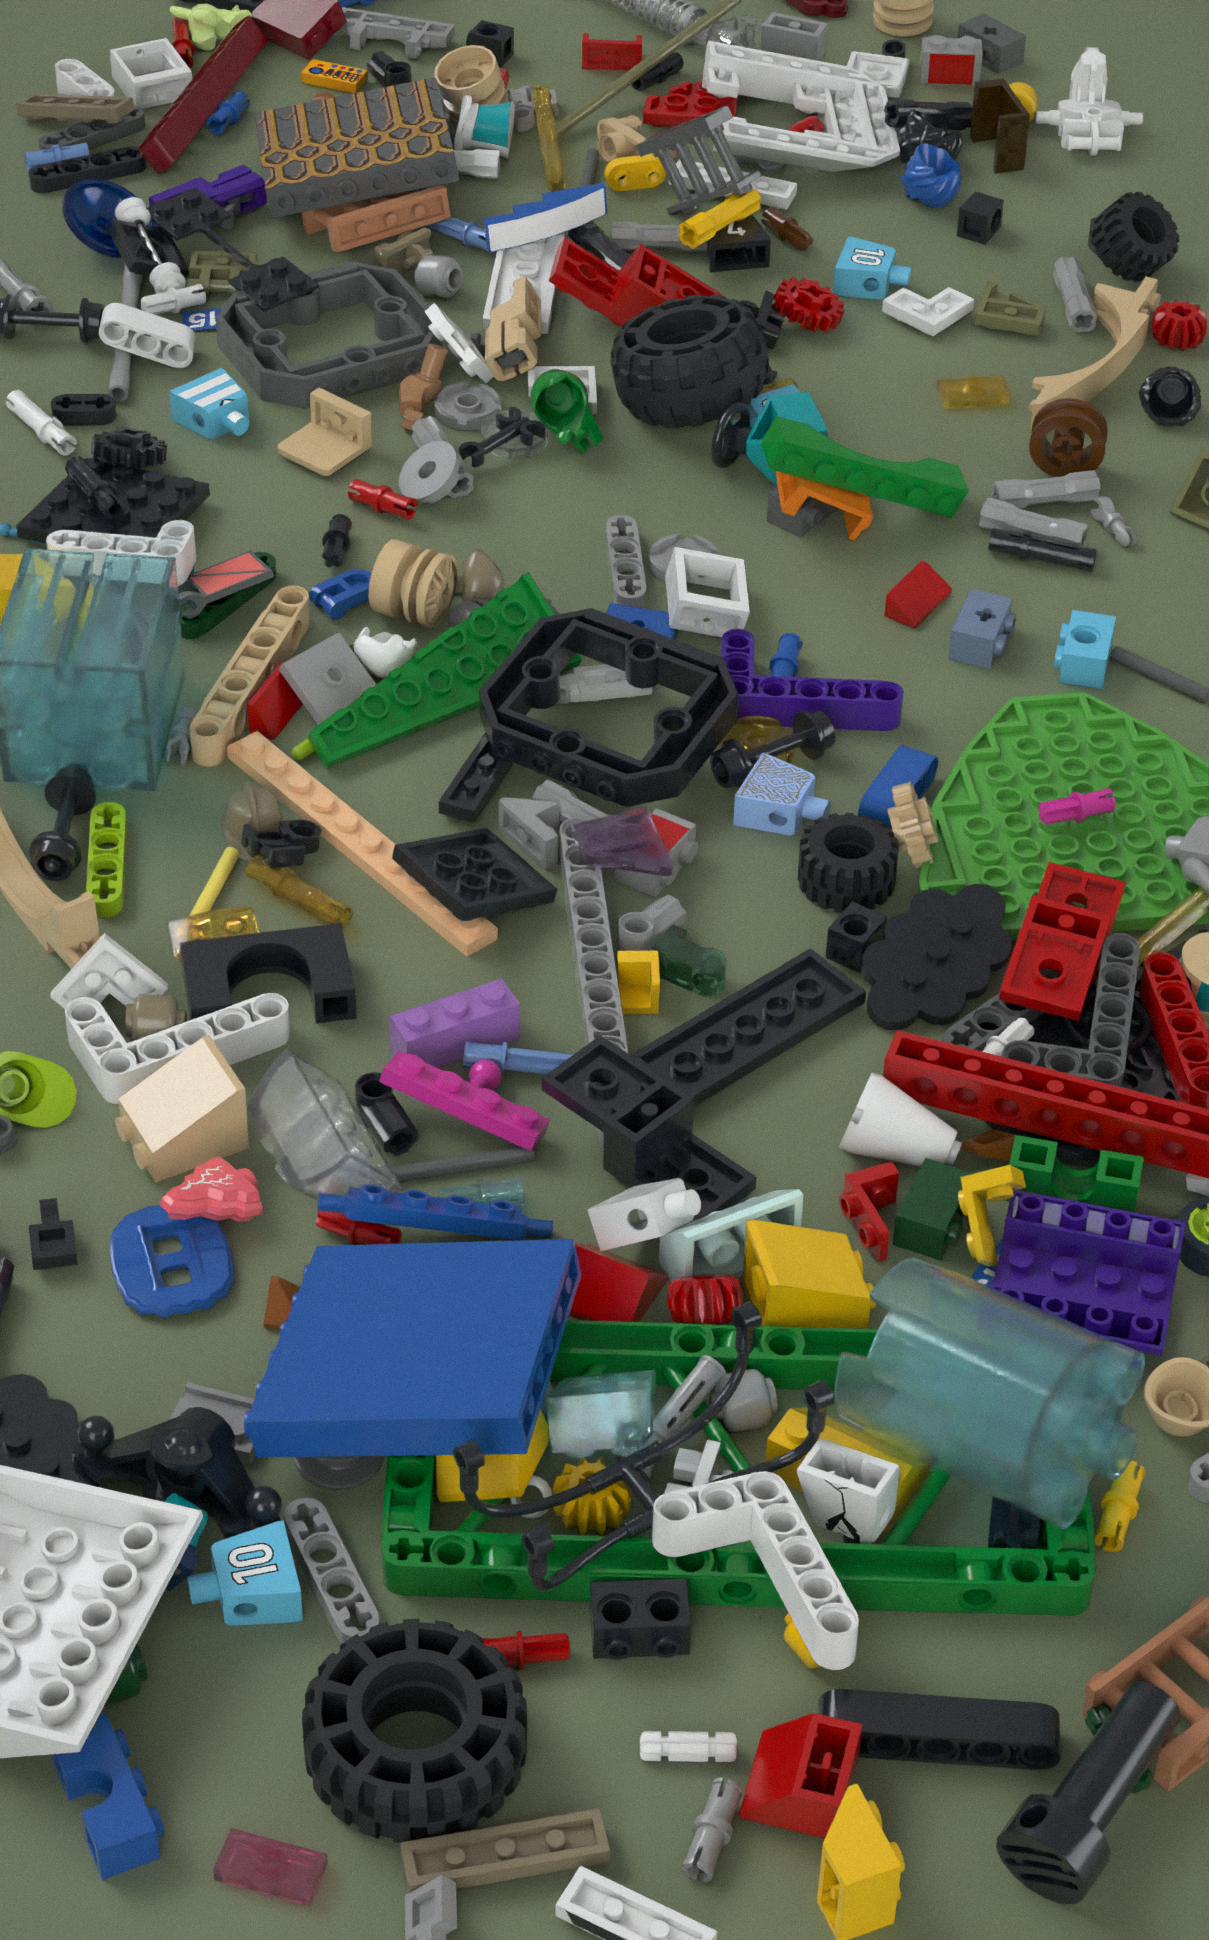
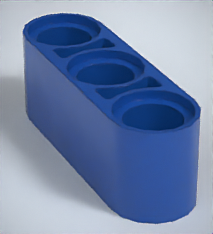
[858,745,939,830]

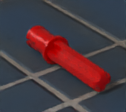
[172,17,195,68]

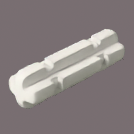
[640,1731,737,1762]

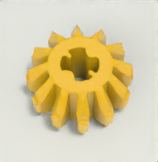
[553,1456,631,1536]

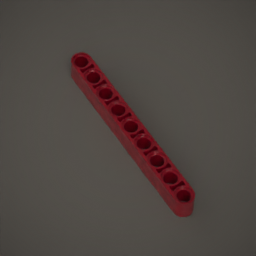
[137,15,269,174]

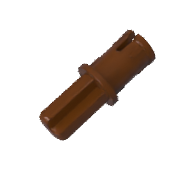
[761,207,813,251]

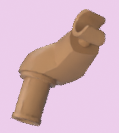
[399,344,448,431]

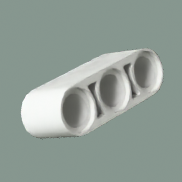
[55,59,115,97]
[99,303,196,368]

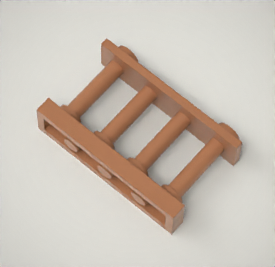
[301,185,451,253]
[1083,1595,1209,1792]

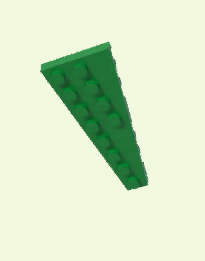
[308,572,582,769]

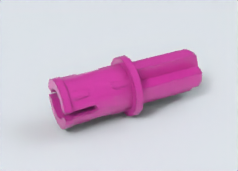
[1038,788,1116,825]

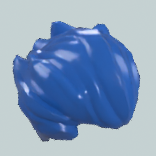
[901,143,962,208]

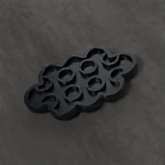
[861,884,1012,1030]
[0,1374,100,1487]

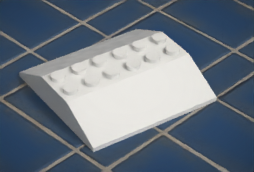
[0,1465,203,1758]

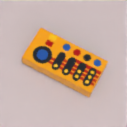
[301,59,368,93]

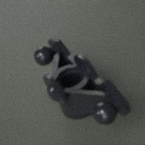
[72,1407,282,1538]

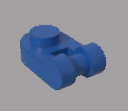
[309,569,372,620]

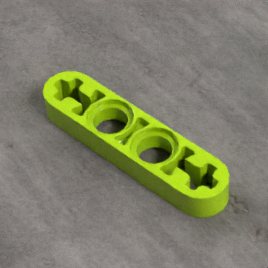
[86,802,127,918]

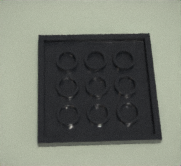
[16,458,210,544]

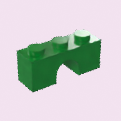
[1004,1135,1144,1212]

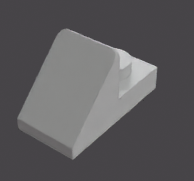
[499,797,559,871]

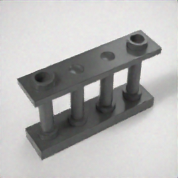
[635,106,761,215]

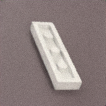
[669,159,797,209]

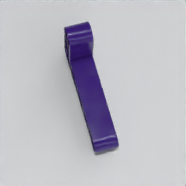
[720,629,904,731]

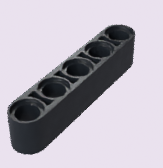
[818,1689,1061,1770]

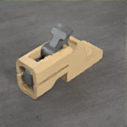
[471,275,541,381]

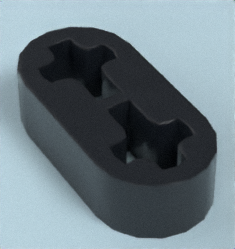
[51,394,117,426]

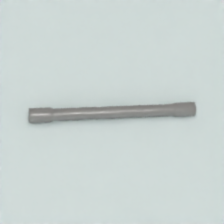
[108,264,143,402]

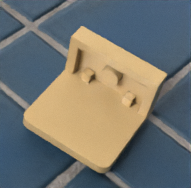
[278,388,372,476]

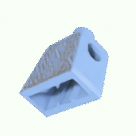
[733,753,831,836]

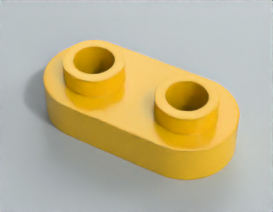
[604,154,667,191]

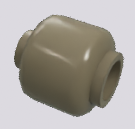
[125,994,187,1041]

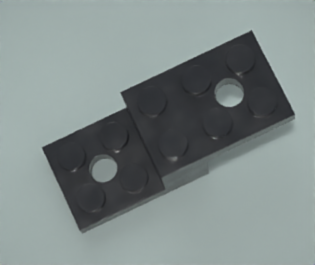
[542,1036,757,1222]

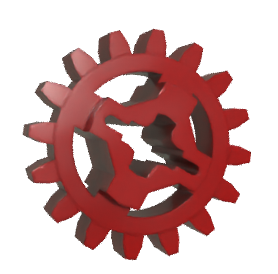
[774,277,845,332]

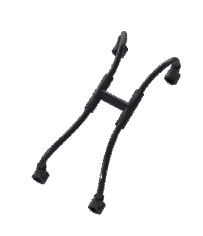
[453,1301,834,1591]

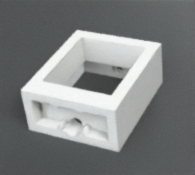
[110,38,192,109]
[665,547,750,637]

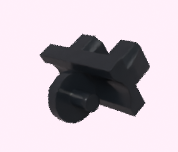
[740,290,786,349]

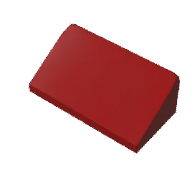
[884,560,952,628]
[247,661,303,740]

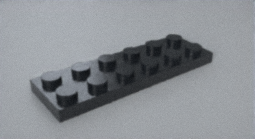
[631,948,866,1107]

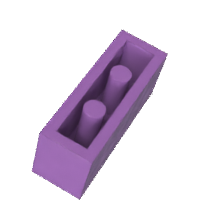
[389,978,520,1068]

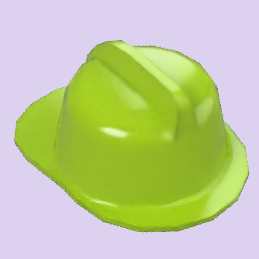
[0,1051,77,1128]

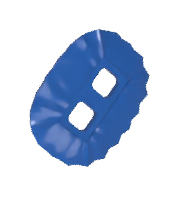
[109,1205,235,1318]

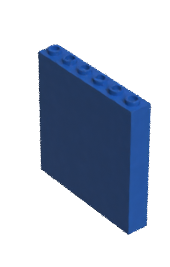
[244,1239,582,1457]

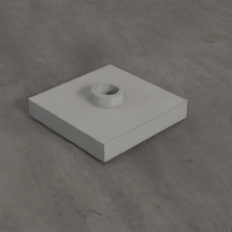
[279,632,376,725]

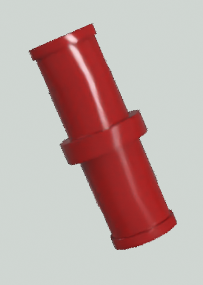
[347,478,417,520]

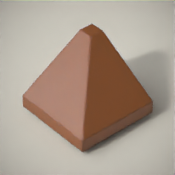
[962,1129,1015,1162]
[263,1276,300,1330]

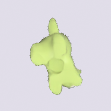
[169,3,252,51]

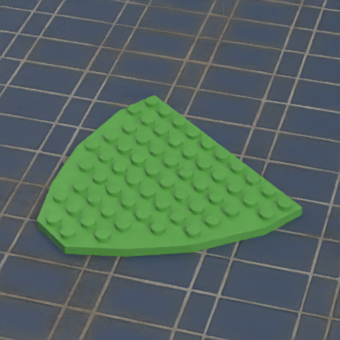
[917,692,1209,941]

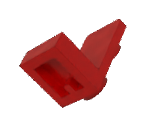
[839,1161,899,1262]

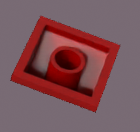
[569,1243,668,1322]

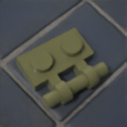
[187,250,257,296]

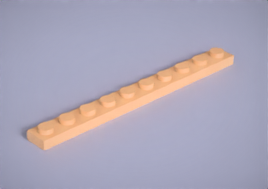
[227,731,498,957]

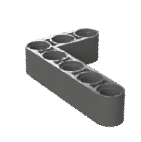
[1002,933,1140,1087]

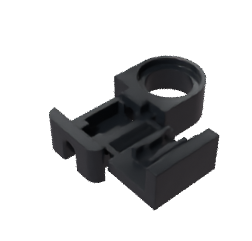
[241,820,322,868]

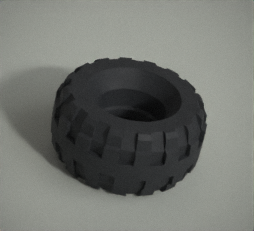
[610,295,769,428]

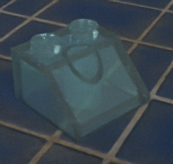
[545,1370,656,1458]

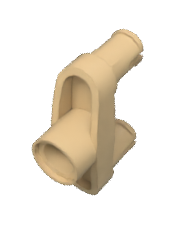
[597,115,678,162]

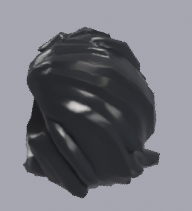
[898,109,963,164]

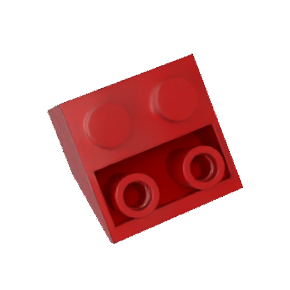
[739,1713,862,1838]

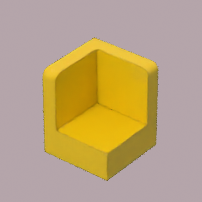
[617,951,660,1014]

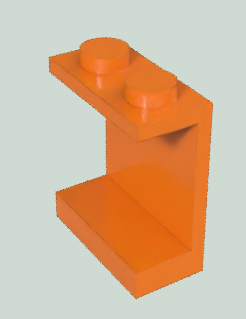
[775,471,873,541]

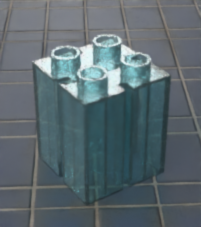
[0,548,185,791]

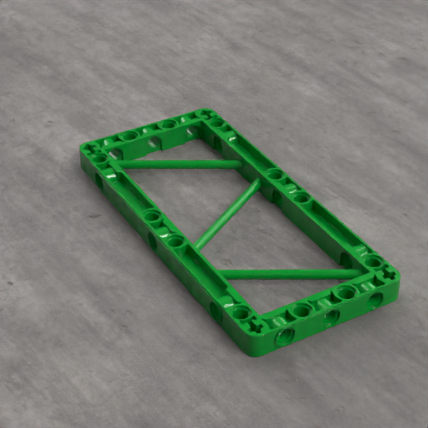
[381,1320,1096,1616]

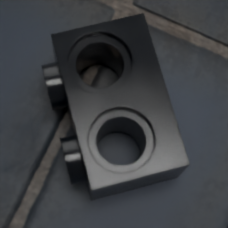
[589,1578,691,1660]

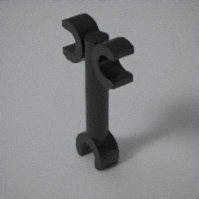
[459,406,545,468]

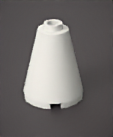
[839,1072,962,1167]

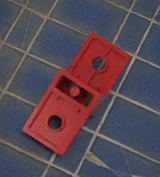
[549,237,722,326]
[999,862,1126,1021]

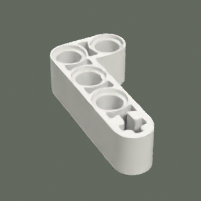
[46,520,197,587]

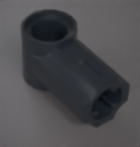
[367,51,412,87]
[355,1072,418,1156]

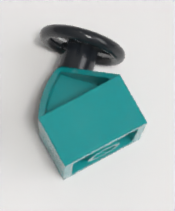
[711,392,828,486]

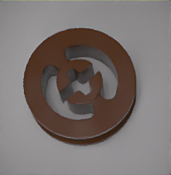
[1029,398,1108,477]

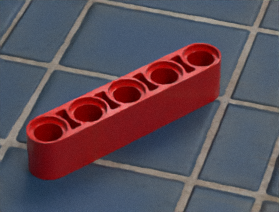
[1139,952,1209,1109]

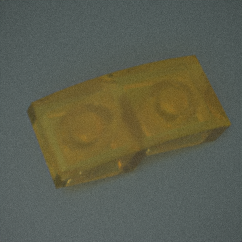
[168,907,259,962]

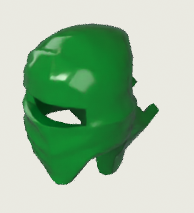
[531,369,604,453]

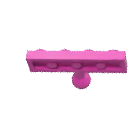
[379,1051,550,1151]

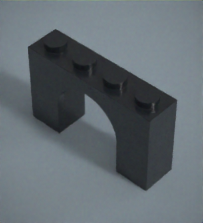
[180,923,356,1024]

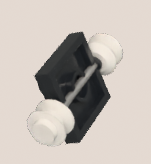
[108,197,189,294]

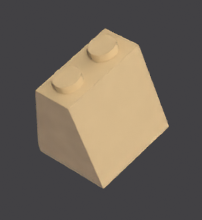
[115,1035,249,1183]

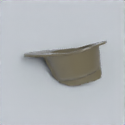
[221,781,284,863]

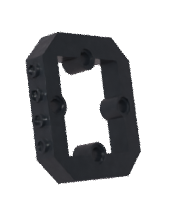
[479,608,738,807]

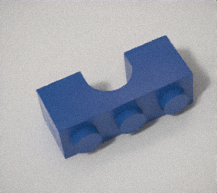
[51,1712,165,1880]

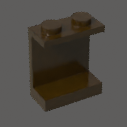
[970,78,1030,173]

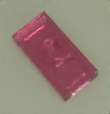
[213,1828,328,1906]

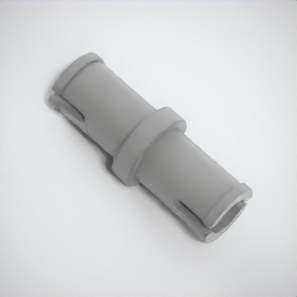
[681,1778,743,1882]

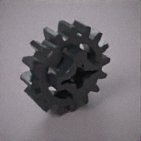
[91,426,167,469]

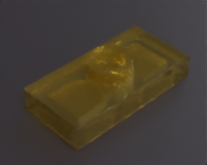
[937,376,1010,409]

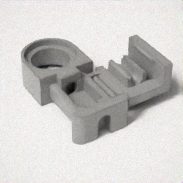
[506,86,559,132]

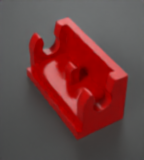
[582,33,643,71]

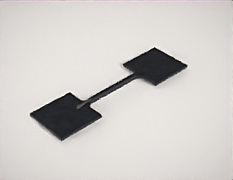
[146,188,319,312]

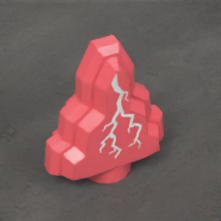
[160,1156,263,1222]

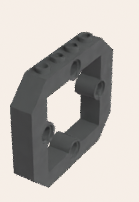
[216,261,442,408]

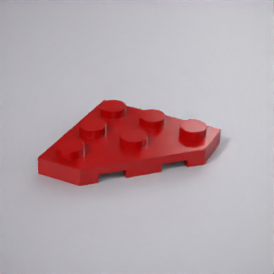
[643,75,739,127]

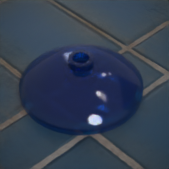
[62,178,154,258]

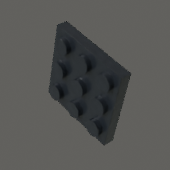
[392,828,558,921]

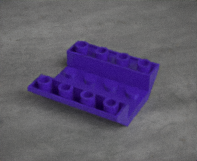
[983,1190,1186,1356]

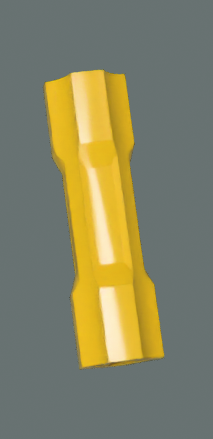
[678,188,761,249]

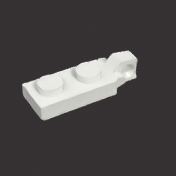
[557,664,653,704]

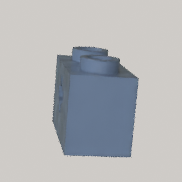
[948,589,1016,669]

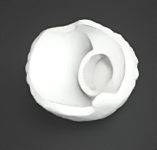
[354,627,418,678]

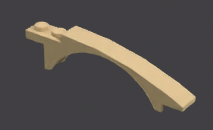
[1029,277,1160,432]
[0,808,101,969]

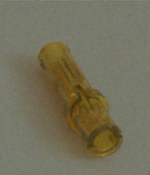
[246,854,353,929]

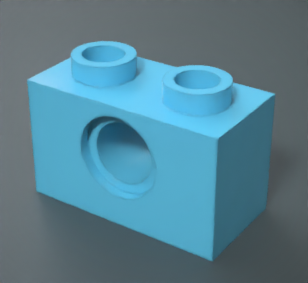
[1054,610,1116,689]

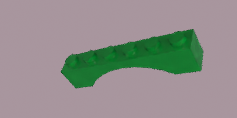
[761,416,969,518]

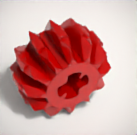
[1151,299,1207,351]
[667,1273,744,1325]

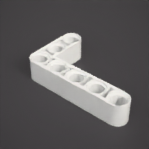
[65,993,290,1104]
[652,1471,859,1670]

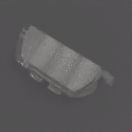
[248,1048,403,1200]

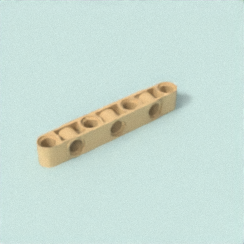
[190,585,310,767]

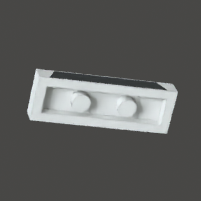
[555,1865,717,1940]

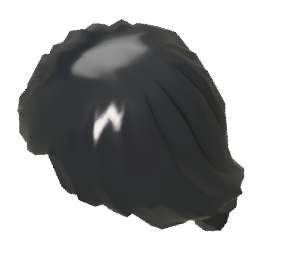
[1138,366,1201,426]

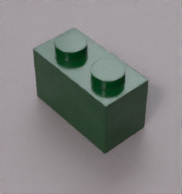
[892,1158,974,1261]

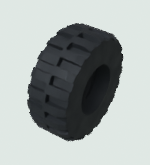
[302,1619,527,1843]

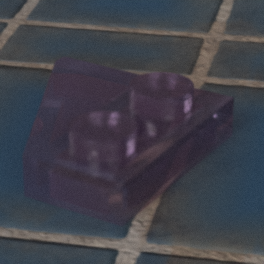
[571,807,673,876]

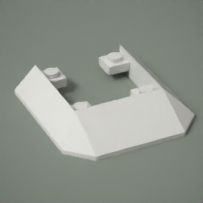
[702,41,900,172]

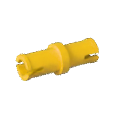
[1094,1460,1146,1552]

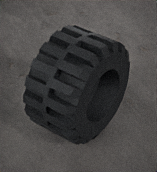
[1091,191,1180,282]
[798,813,899,913]

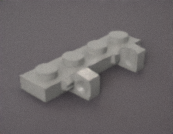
[338,7,455,59]

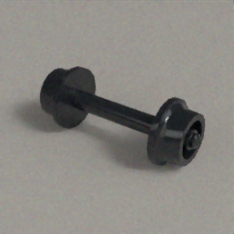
[0,294,104,343]
[710,710,836,788]
[29,766,97,881]

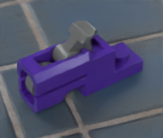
[149,164,267,230]

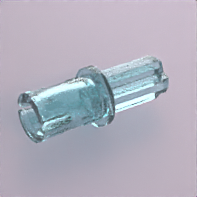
[437,1177,525,1205]

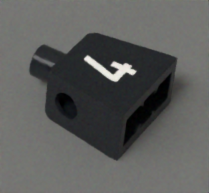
[707,214,771,273]

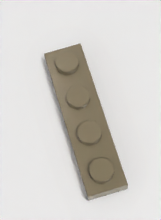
[15,93,135,123]
[400,1808,611,1893]

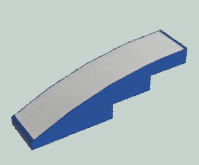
[483,183,608,252]

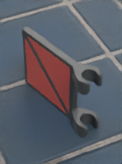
[166,551,274,618]

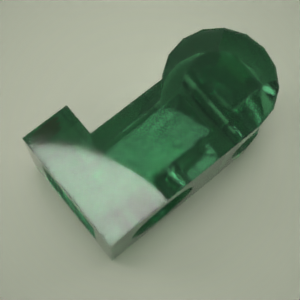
[651,924,727,996]

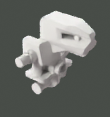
[1035,47,1143,156]

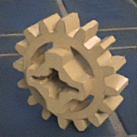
[888,782,939,868]

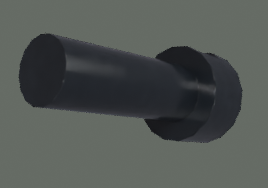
[996,1681,1181,1904]

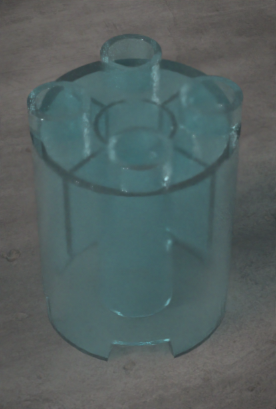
[835,1257,1145,1529]

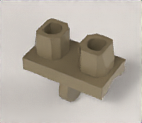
[375,227,433,275]

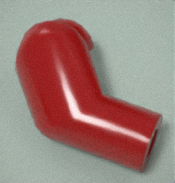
[789,116,824,133]

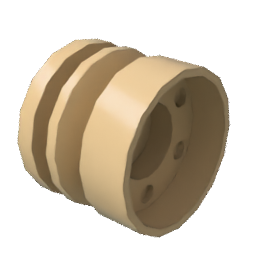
[873,0,934,37]
[434,45,509,125]
[368,539,458,628]

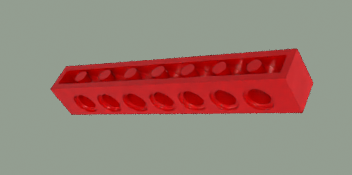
[883,1030,1209,1179]

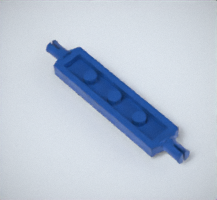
[317,1184,553,1240]

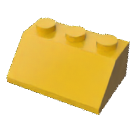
[765,1408,931,1533]

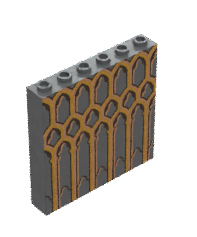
[254,77,459,218]

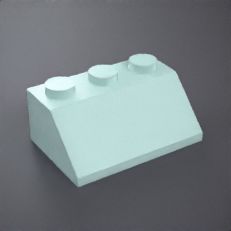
[659,1189,803,1281]

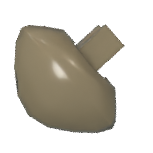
[455,549,505,601]

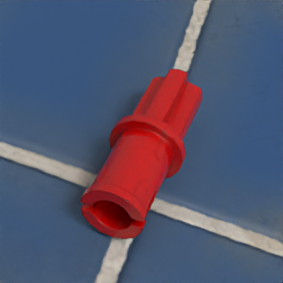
[316,1211,402,1245]
[483,1631,570,1670]

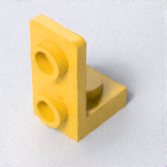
[958,1165,1026,1267]

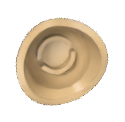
[1144,1357,1209,1437]

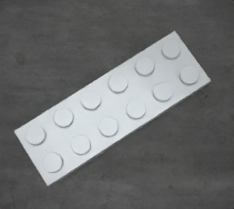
[483,231,567,334]

